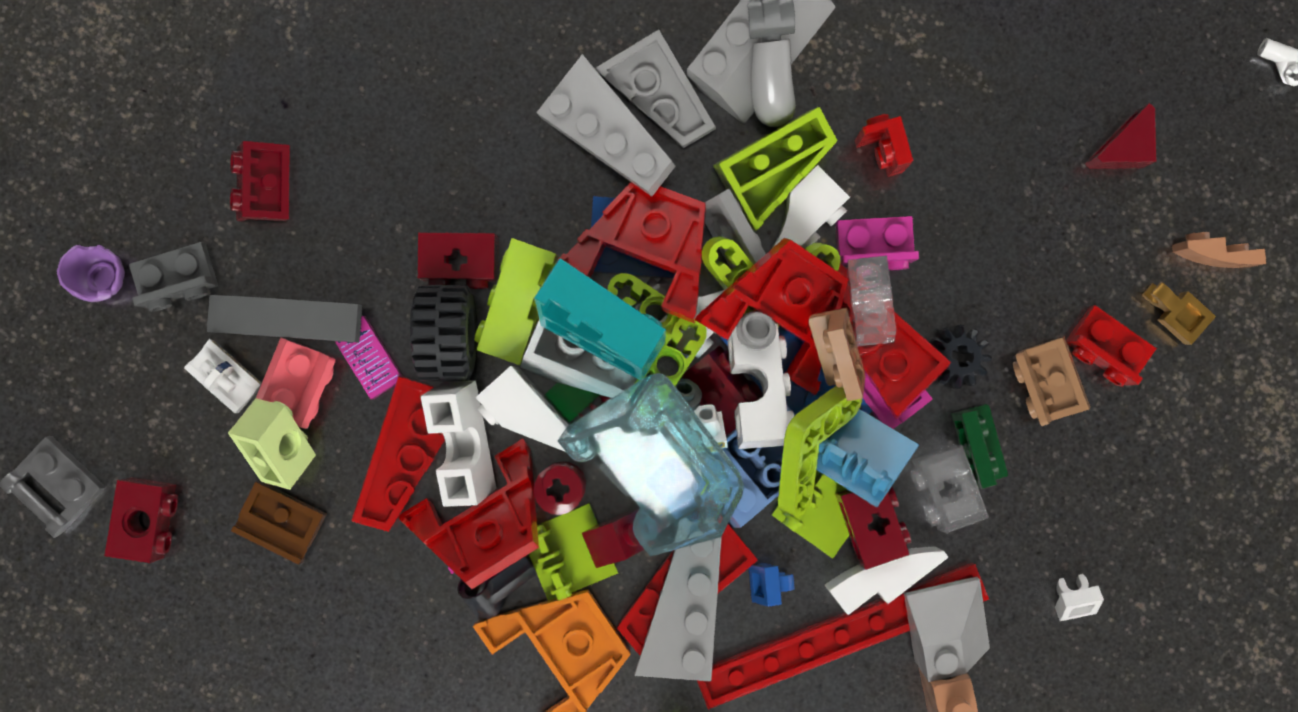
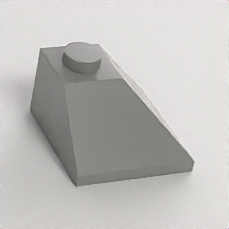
[904,577,990,682]

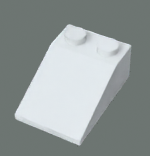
[521,320,637,402]
[476,366,593,459]

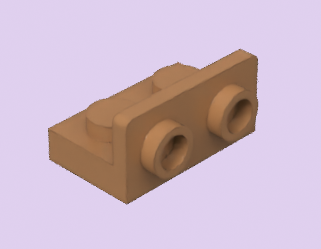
[809,308,866,401]

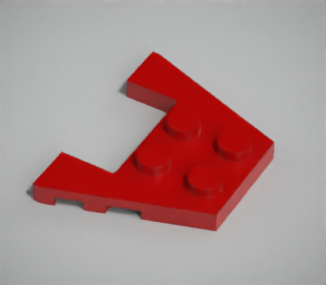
[555,182,706,323]
[695,238,849,395]
[398,439,539,589]

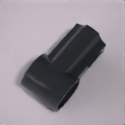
[457,557,537,620]

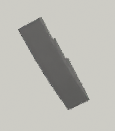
[207,295,362,343]

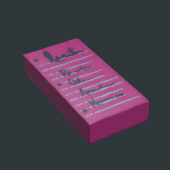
[335,316,403,399]

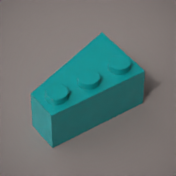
[534,258,666,381]

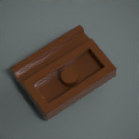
[231,481,327,565]

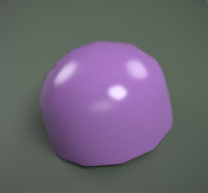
[57,245,125,302]

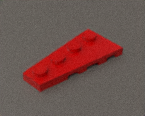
[617,501,758,656]

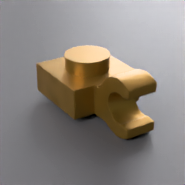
[1142,282,1216,345]

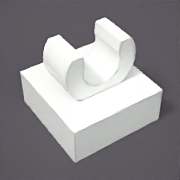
[1055,574,1104,621]

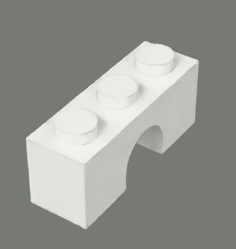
[727,324,794,449]
[421,380,497,506]

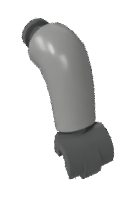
[748,0,796,127]

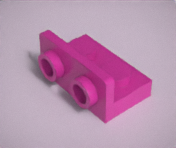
[835,216,919,272]

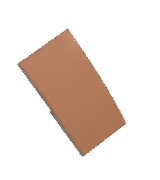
[1172,232,1266,268]

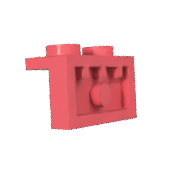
[255,337,335,429]

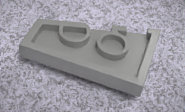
[595,30,716,148]

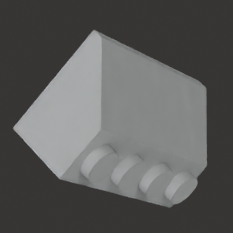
[686,0,835,125]

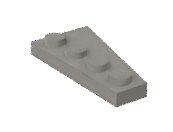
[536,54,676,196]
[634,523,722,681]

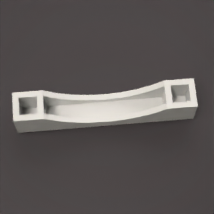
[660,165,850,358]

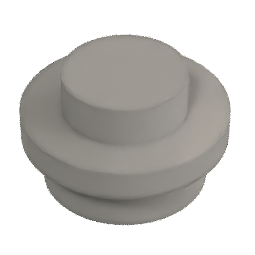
[736,311,776,351]

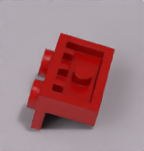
[855,114,914,177]
[1066,305,1157,387]

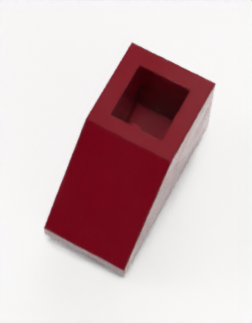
[582,499,674,568]

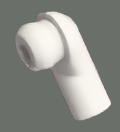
[1257,38,1298,86]

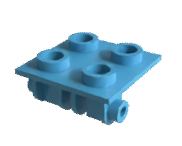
[816,409,919,507]

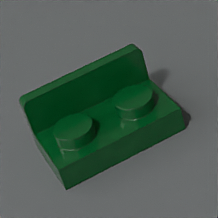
[951,404,1008,489]

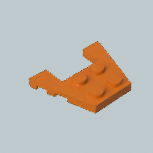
[473,589,631,712]

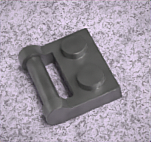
[0,436,106,538]

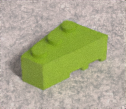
[713,107,837,231]
[474,238,559,366]

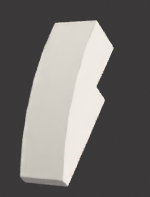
[825,547,948,615]

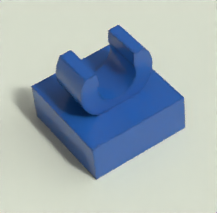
[749,563,795,607]

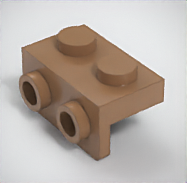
[1013,336,1090,426]

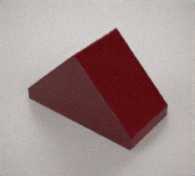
[1085,103,1156,169]

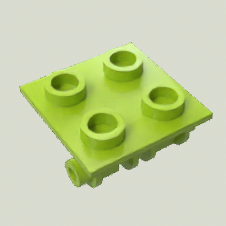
[771,470,849,558]
[529,503,618,601]

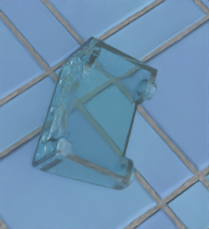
[557,373,744,557]

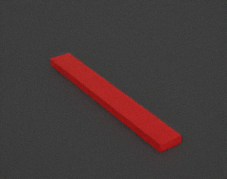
[697,563,989,709]

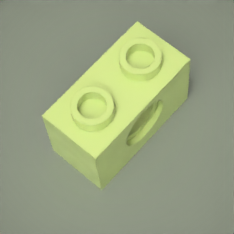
[228,398,316,490]

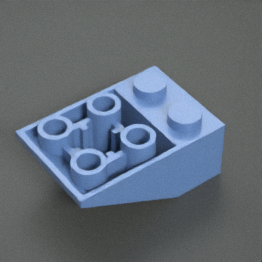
[685,404,819,528]

